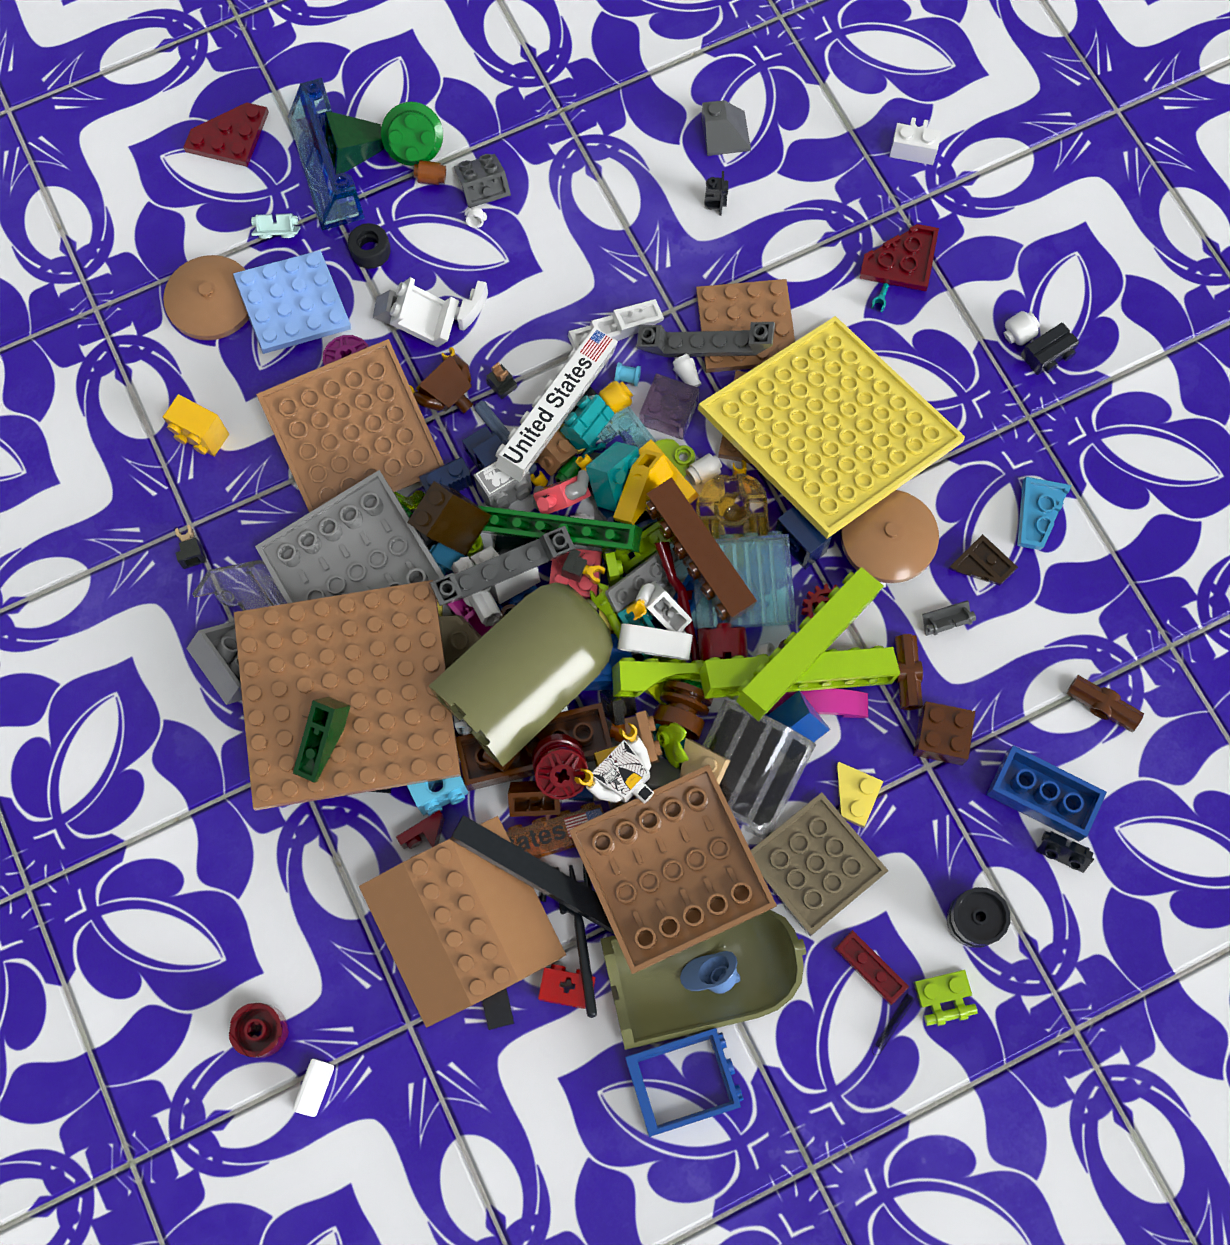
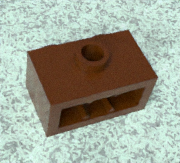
[508,781,562,817]

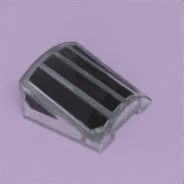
[702,700,816,840]

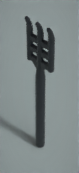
[555,864,597,1018]

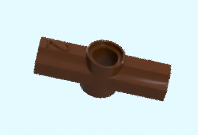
[894,634,923,711]
[1066,675,1144,732]

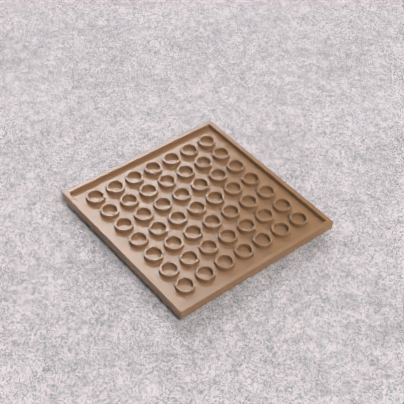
[234,580,461,810]

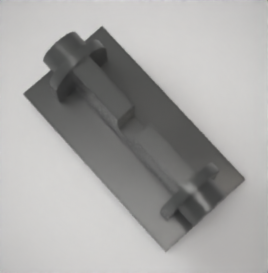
[922,600,976,636]

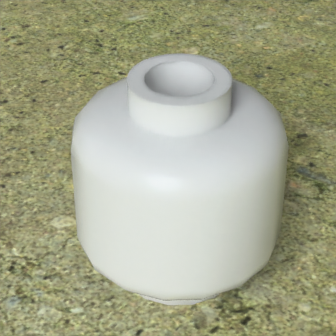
[1004,311,1040,346]

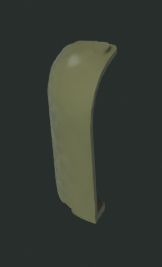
[429,582,613,767]
[600,910,806,1050]

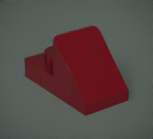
[396,810,445,849]

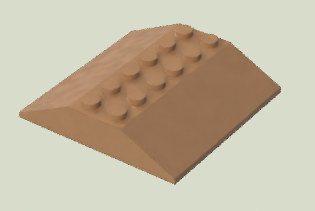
[569,765,777,974]
[359,816,566,1028]

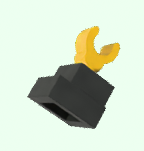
[561,549,605,585]

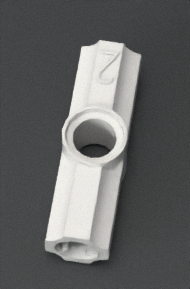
[452,557,503,627]

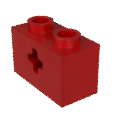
[538,964,596,1009]

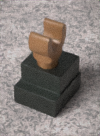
[486,362,518,399]

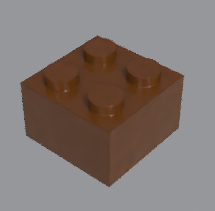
[913,701,976,766]

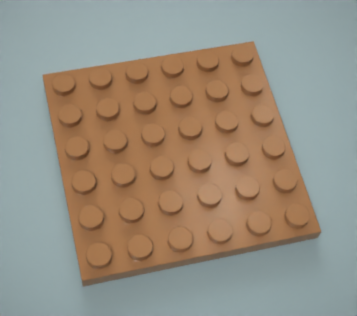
[256,339,444,512]

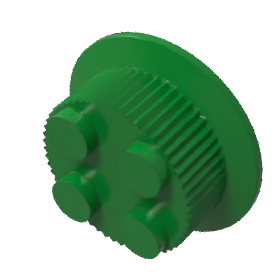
[381,102,443,166]

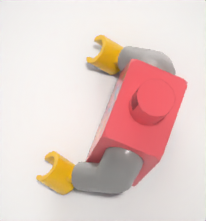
[530,454,593,514]

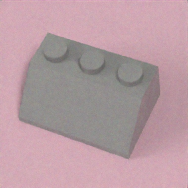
[186,621,242,705]

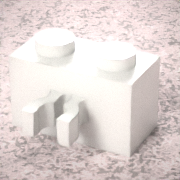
[890,117,941,165]

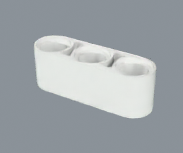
[617,624,693,660]

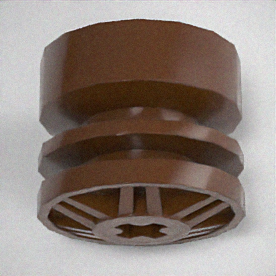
[653,680,713,740]

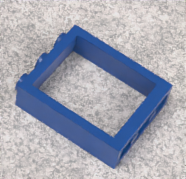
[625,1028,744,1137]

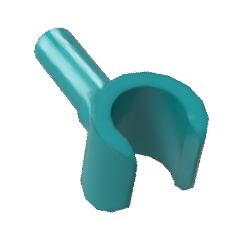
[871,283,889,312]
[581,437,606,459]

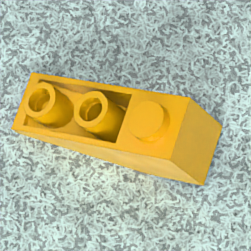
[613,449,673,525]

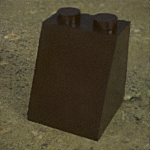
[407,481,492,556]

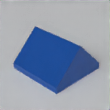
[761,691,831,760]

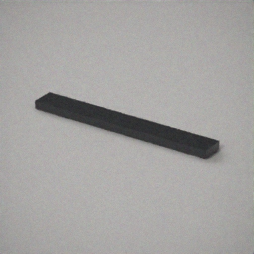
[450,815,615,935]

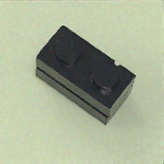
[1021,322,1079,375]

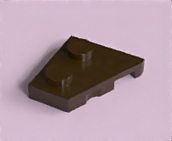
[949,534,1018,586]

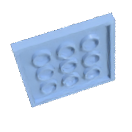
[233,250,351,354]

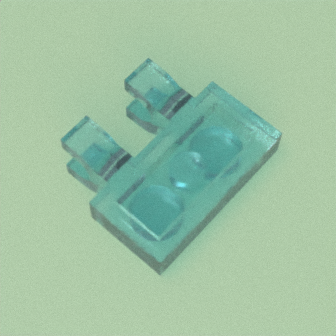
[600,406,656,450]

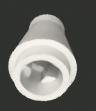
[672,354,702,391]

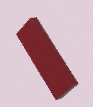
[834,930,909,1006]

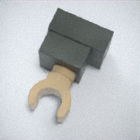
[175,525,207,569]

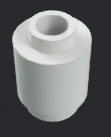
[686,453,722,486]

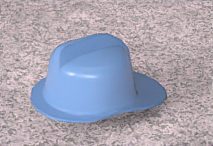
[680,951,740,994]

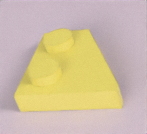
[836,762,883,828]

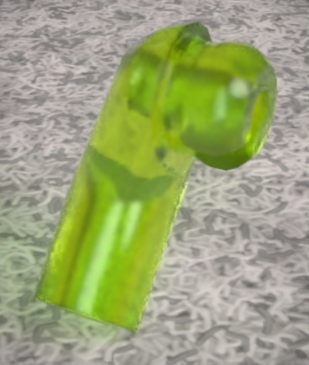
[394,490,425,510]

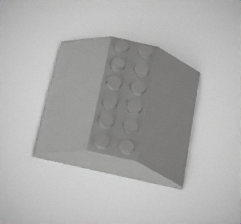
[255,470,444,603]

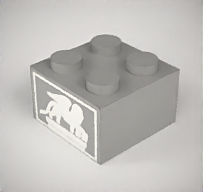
[474,461,533,509]

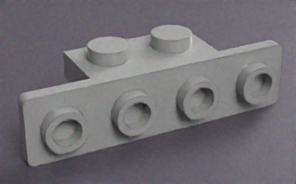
[605,542,684,612]

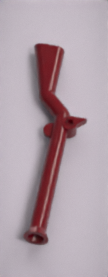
[655,542,699,661]

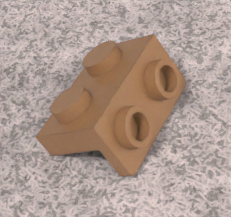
[536,431,578,476]
[624,711,662,764]

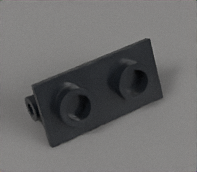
[704,171,728,216]
[1036,831,1094,873]

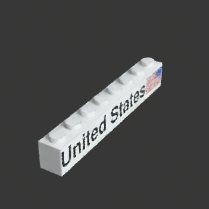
[495,327,618,482]

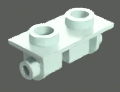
[251,213,300,239]

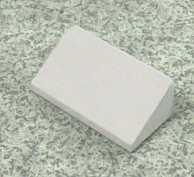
[292,1059,334,1117]

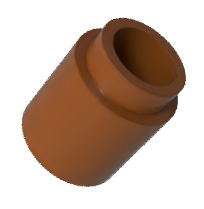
[414,160,446,185]

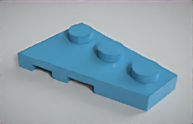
[1017,477,1072,550]

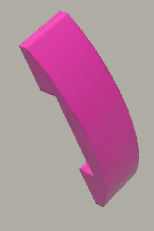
[769,689,868,718]

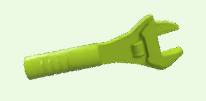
[590,583,621,640]

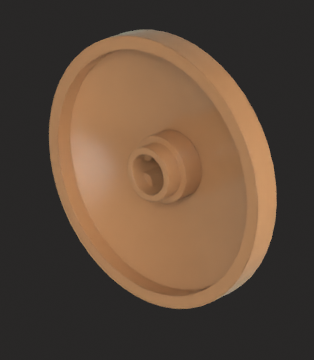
[163,255,249,340]
[841,490,939,583]

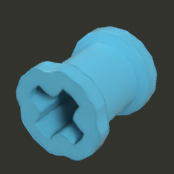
[615,362,641,387]

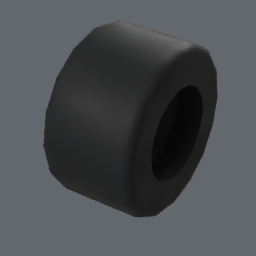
[348,223,391,269]

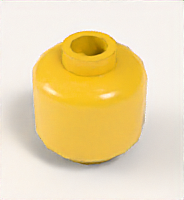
[599,380,634,415]

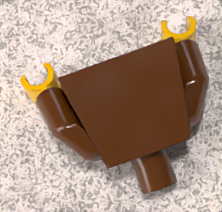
[409,347,474,414]

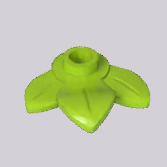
[655,439,695,477]
[656,722,689,768]

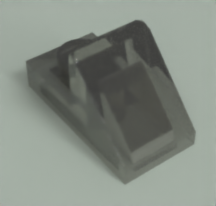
[599,690,637,726]

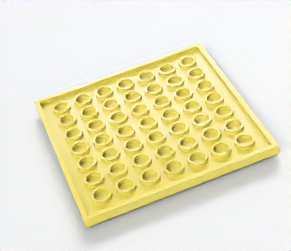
[698,316,965,539]

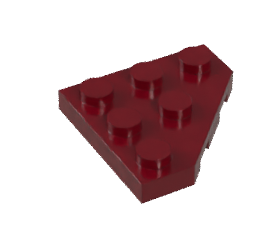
[183,102,269,167]
[859,224,939,291]

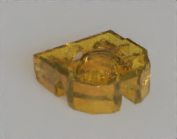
[695,473,771,548]

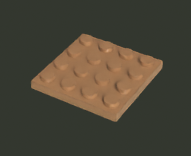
[696,279,795,373]

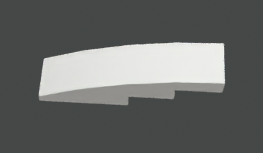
[568,299,664,349]

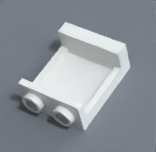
[390,277,459,347]

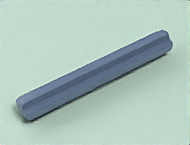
[475,401,537,475]

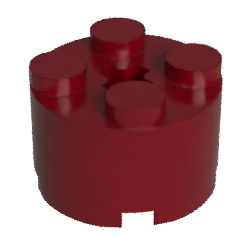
[697,623,748,661]
[229,1003,289,1058]

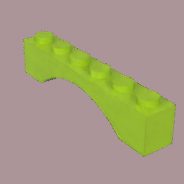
[612,658,738,700]

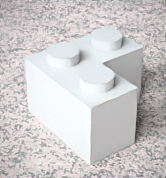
[471,546,540,604]

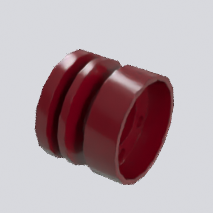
[531,733,588,800]

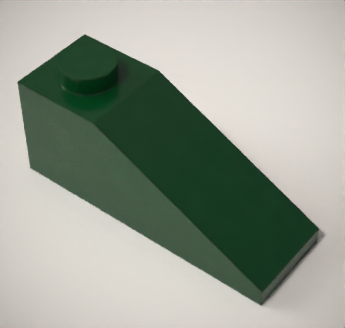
[293,697,350,783]

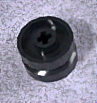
[947,887,1011,948]

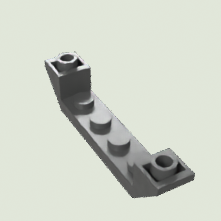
[637,322,775,357]
[429,526,575,606]

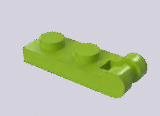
[615,522,671,574]

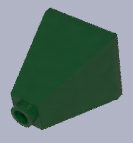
[324,112,384,176]

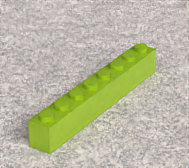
[736,567,884,721]
[699,646,900,699]

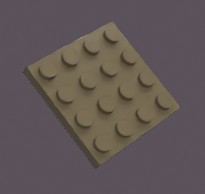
[750,792,888,936]

